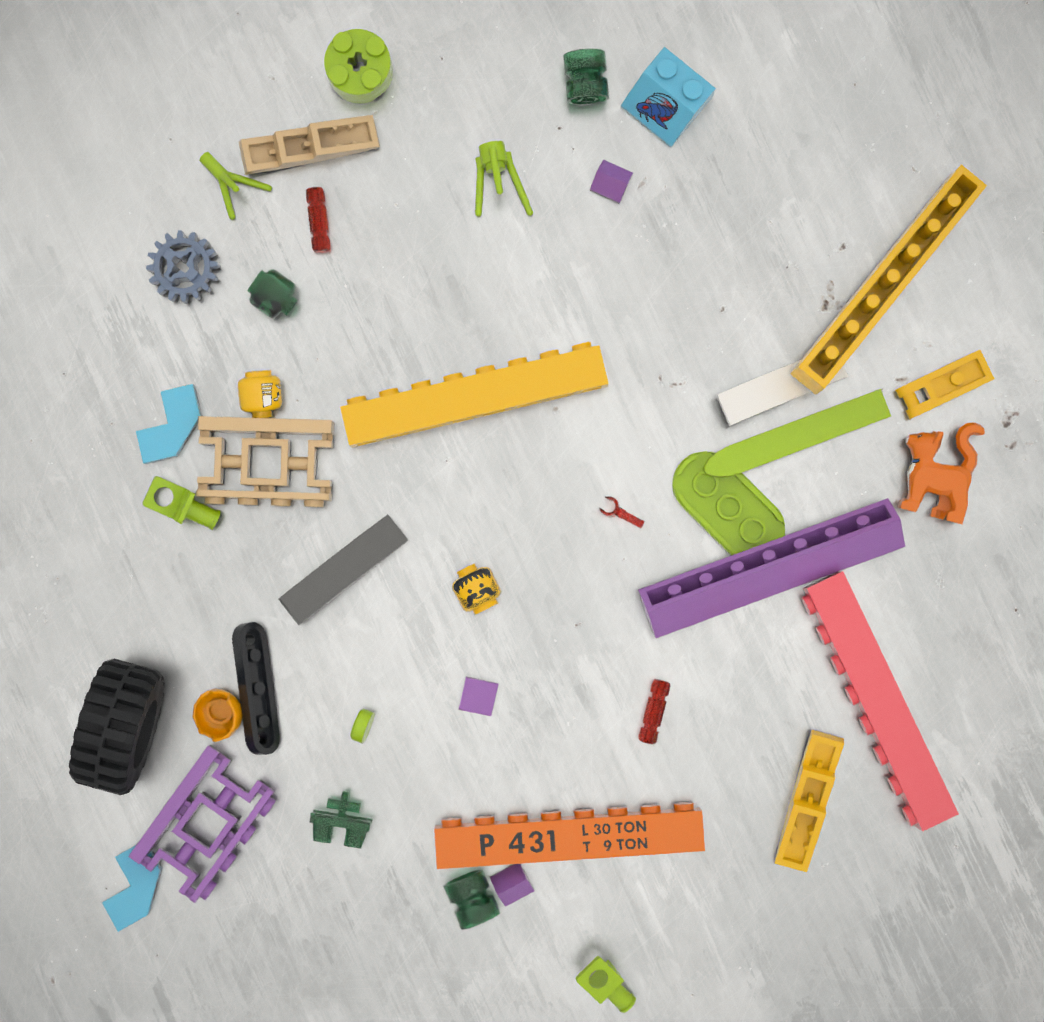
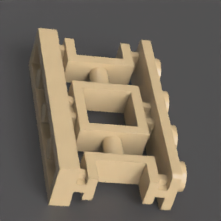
[196,416,335,507]

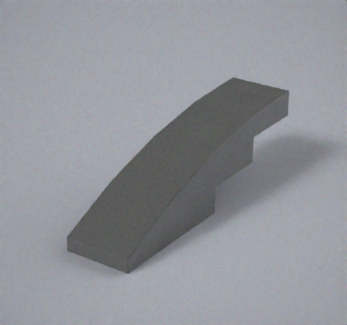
[278,514,408,625]

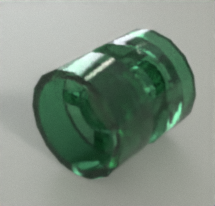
[563,48,609,105]
[443,869,501,930]

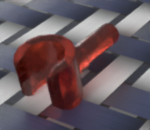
[599,496,645,528]

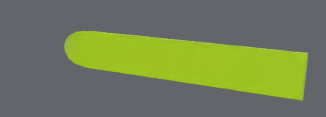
[703,389,891,477]

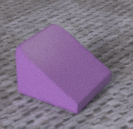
[458,676,499,716]

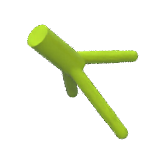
[199,152,272,220]

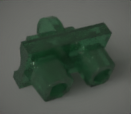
[309,791,373,848]

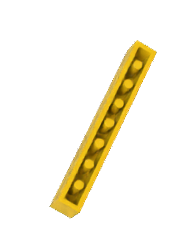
[790,164,987,395]
[340,342,609,448]

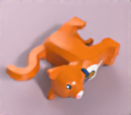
[898,422,985,525]

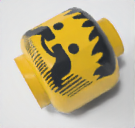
[452,563,501,615]

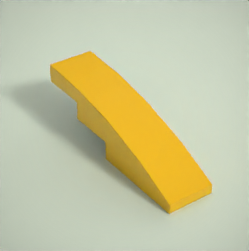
[775,730,844,872]

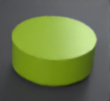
[350,708,375,744]

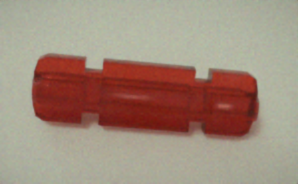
[306,187,330,252]
[639,679,671,745]

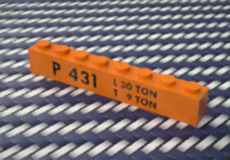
[434,802,705,869]

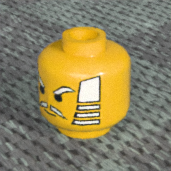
[238,370,282,418]

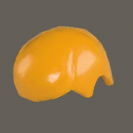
[193,688,242,742]

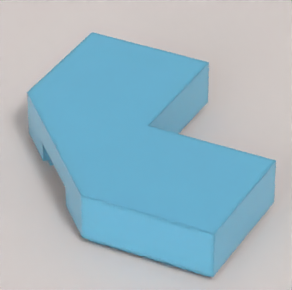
[136,384,201,464]
[102,845,162,932]

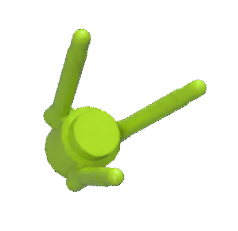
[475,141,533,217]

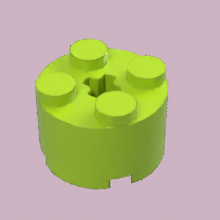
[324,29,393,104]

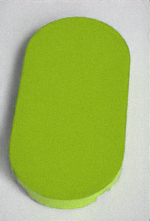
[672,451,786,556]

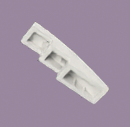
[716,360,848,426]

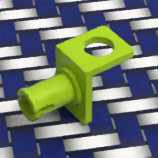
[142,476,220,530]
[575,956,636,1013]

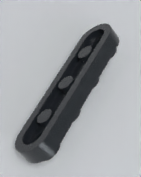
[232,622,280,755]

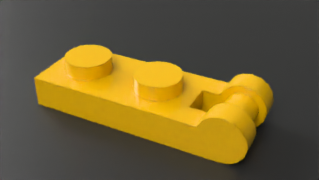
[895,350,994,420]

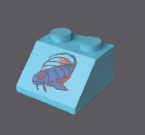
[621,47,716,147]

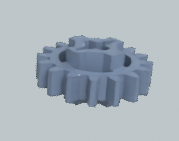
[146,230,220,303]

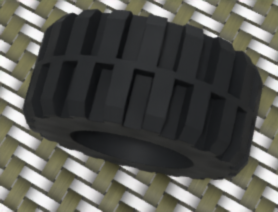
[69,659,165,795]

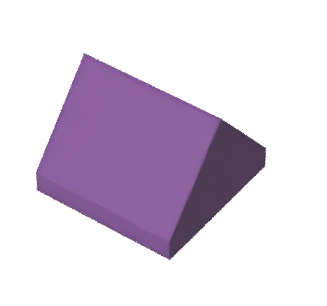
[590,159,633,203]
[490,864,535,907]

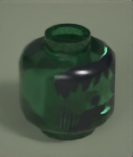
[247,269,298,318]

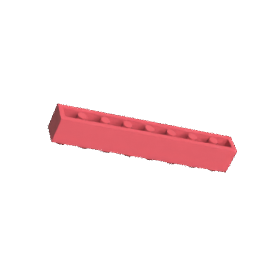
[801,571,959,831]

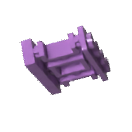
[128,745,276,903]

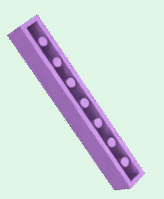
[638,498,905,638]

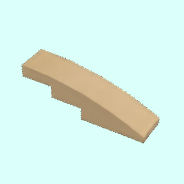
[239,115,380,175]

